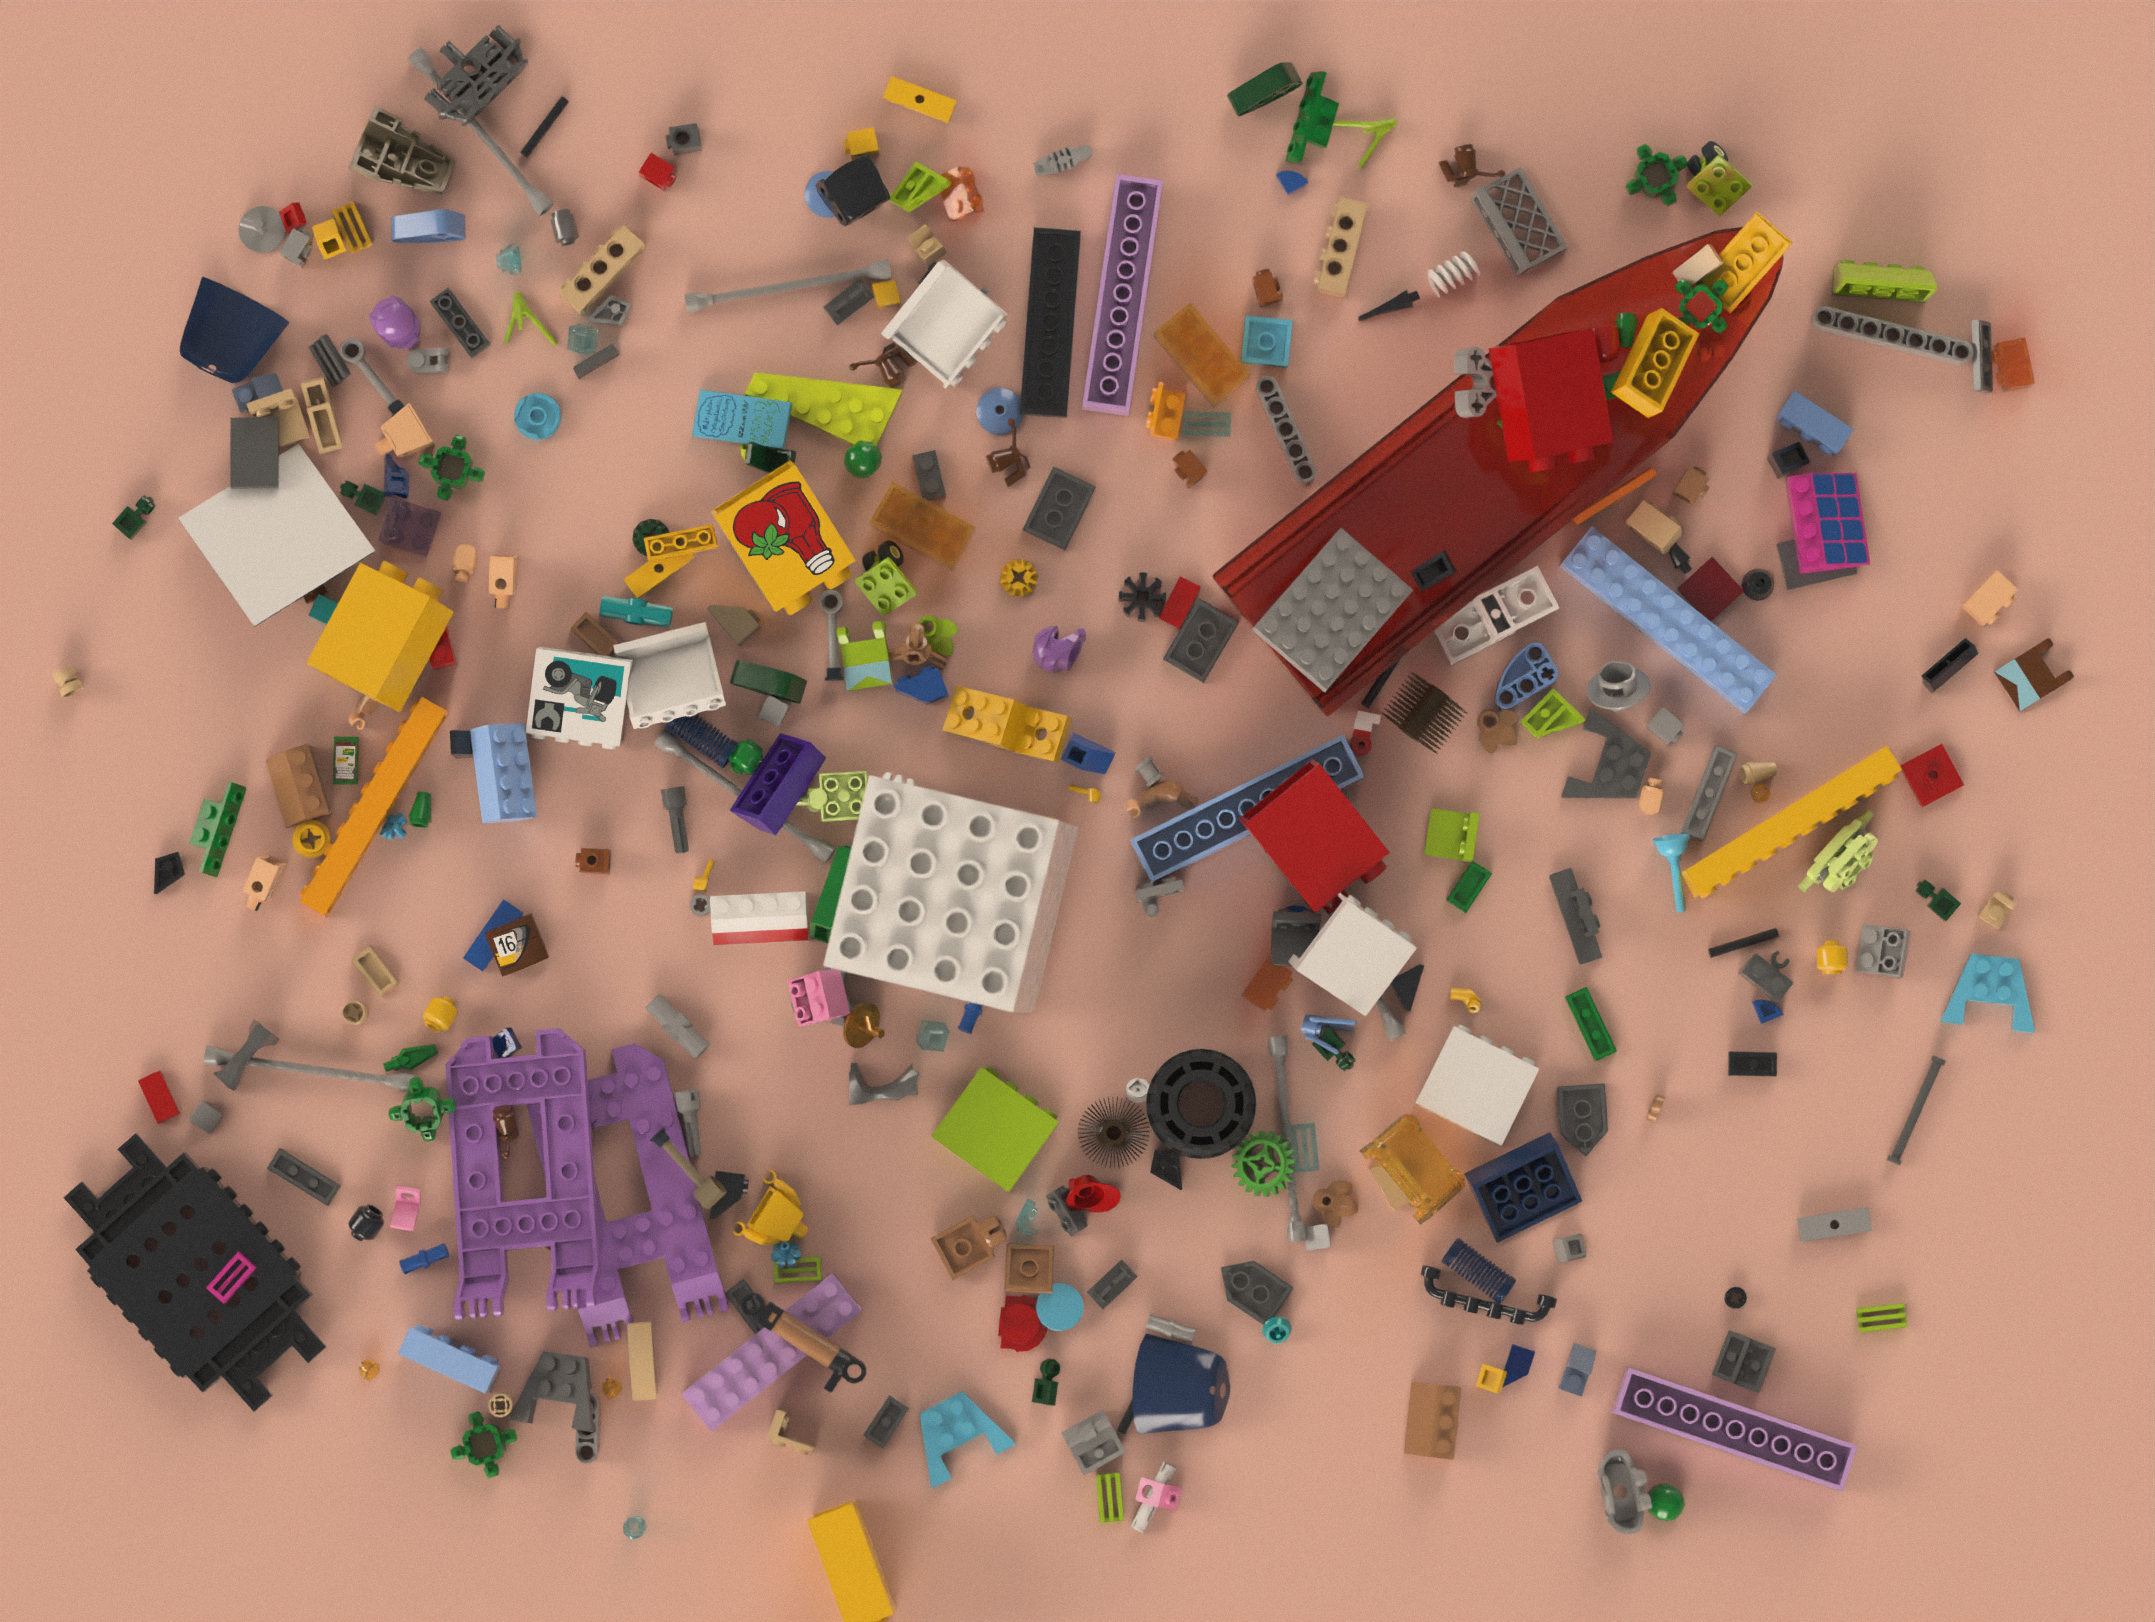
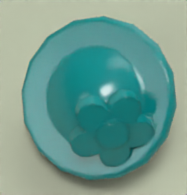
[1262,1317,1292,1343]

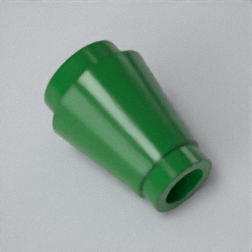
[1615,313,1638,348]
[408,792,432,828]

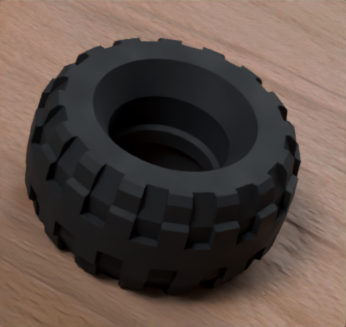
[1146,1049,1256,1159]

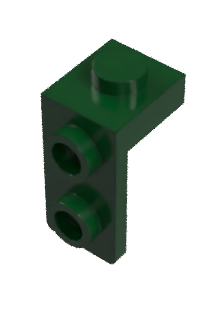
[745,442,796,473]

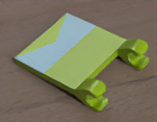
[836,621,893,691]

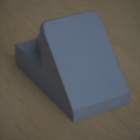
[232,373,283,413]
[1558,1343,1596,1397]

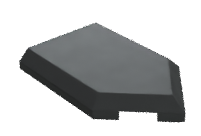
[1557,1084,1608,1156]
[1221,1261,1293,1325]

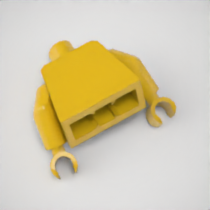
[732,1170,808,1245]

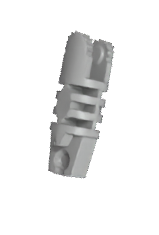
[1033,145,1093,176]

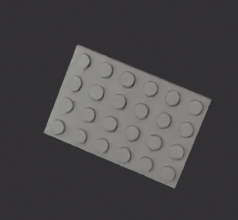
[1252,528,1413,692]

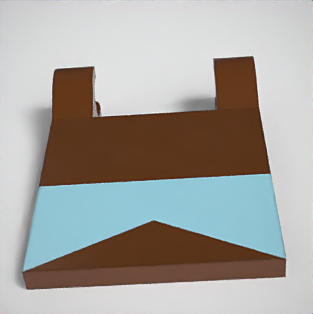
[1994,638,2074,712]

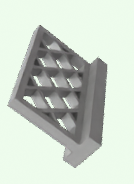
[1470,168,1568,277]

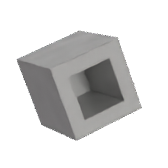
[1645,707,1685,745]

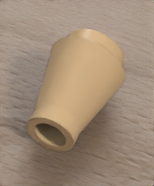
[1740,762,1777,785]

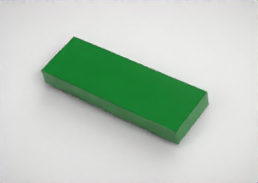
[1565,987,1617,1061]

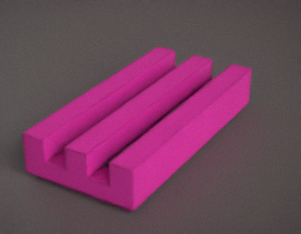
[206,1252,257,1304]

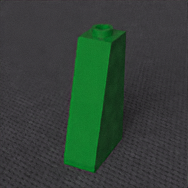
[809,846,852,944]

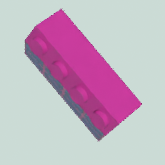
[1786,473,1871,574]

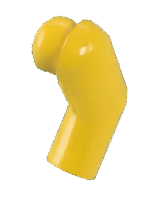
[1450,988,1482,1013]

